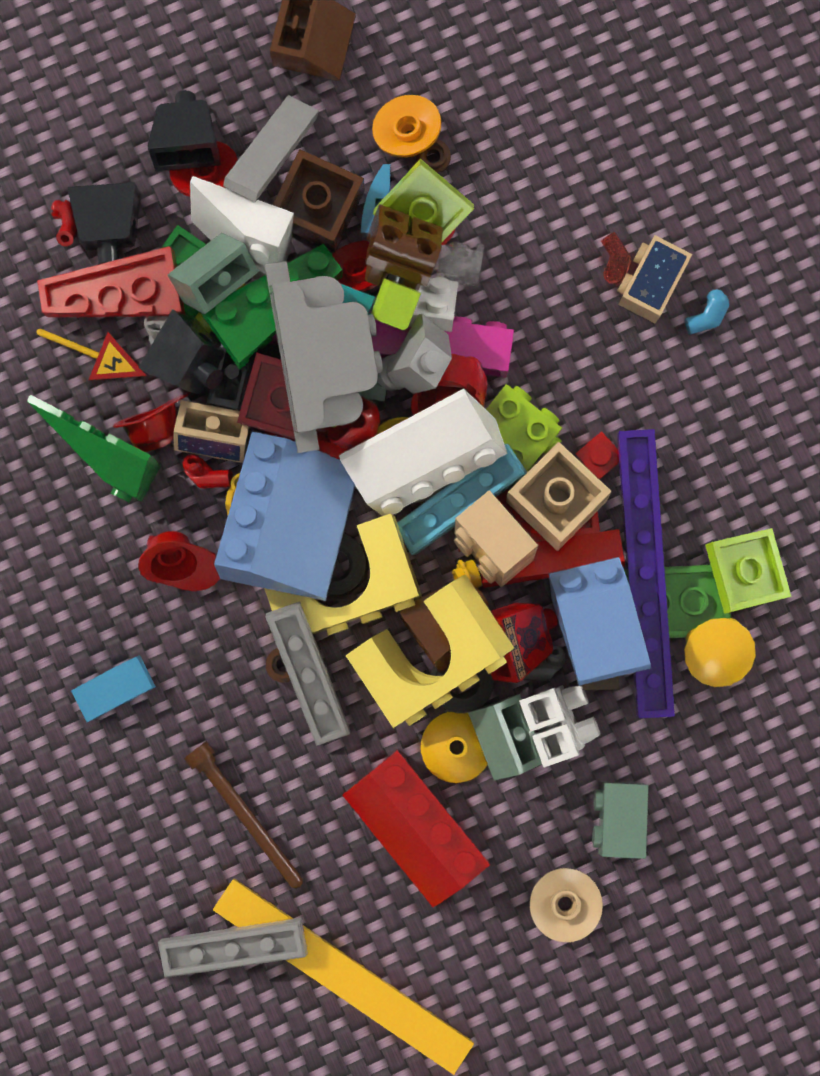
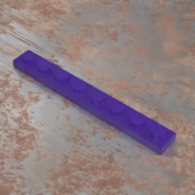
[617,429,675,719]

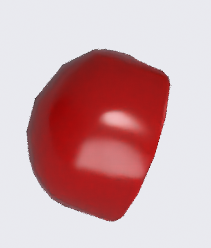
[327,396,380,450]

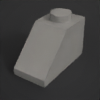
[386,313,452,394]

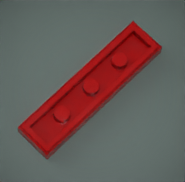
[479,529,625,588]

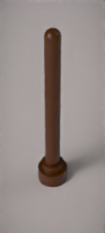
[184,741,303,889]

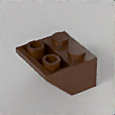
[270,0,356,81]

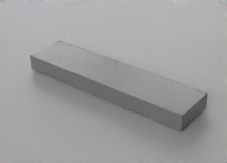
[223,95,319,202]
[265,601,350,746]
[158,918,308,978]

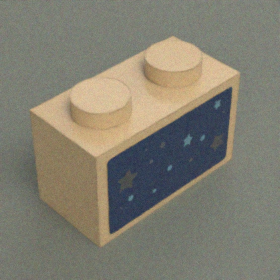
[617,235,692,323]
[174,400,251,463]

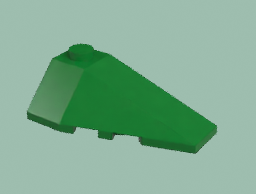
[27,395,161,503]

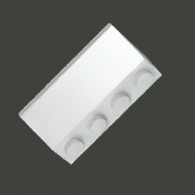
[339,389,508,516]

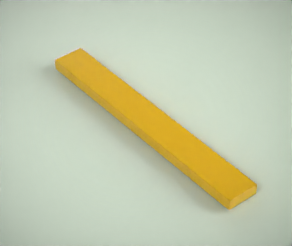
[213,878,474,1075]

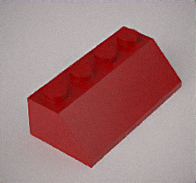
[342,749,490,908]

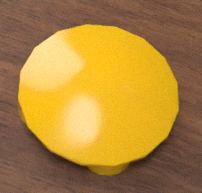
[684,618,756,687]

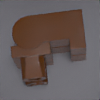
[365,204,443,291]

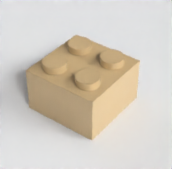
[506,442,612,551]
[454,490,538,587]

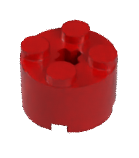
[411,354,488,416]

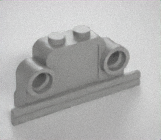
[265,261,383,453]

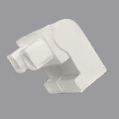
[519,685,601,767]

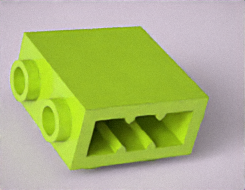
[486,384,562,486]

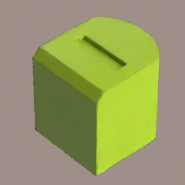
[371,278,422,330]

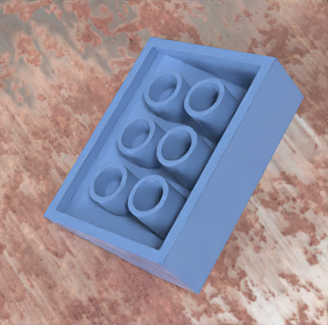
[214,432,355,601]

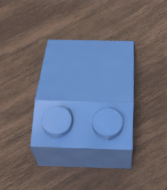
[549,557,651,686]

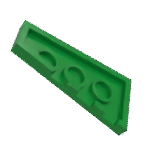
[202,244,343,369]

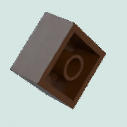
[273,149,365,252]

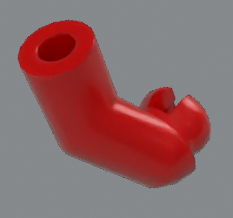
[51,200,78,246]
[182,454,233,489]

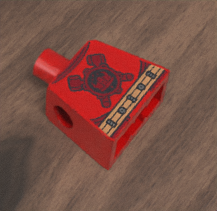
[490,603,558,683]

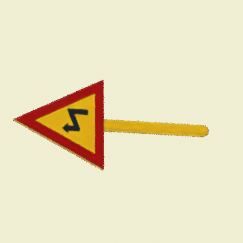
[36,329,147,380]

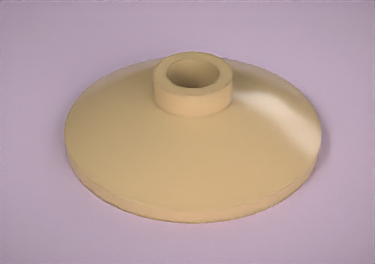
[530,868,603,942]

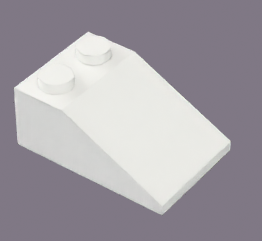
[190,176,294,280]

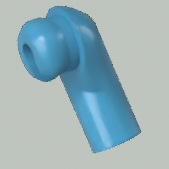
[684,289,729,335]

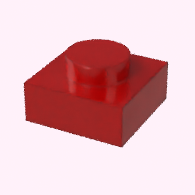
[574,431,619,480]

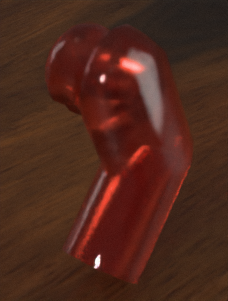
[601,232,632,285]

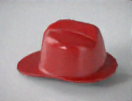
[113,391,191,452]
[138,531,220,591]

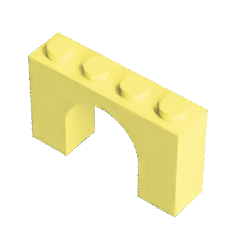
[264,514,422,636]
[346,574,514,728]

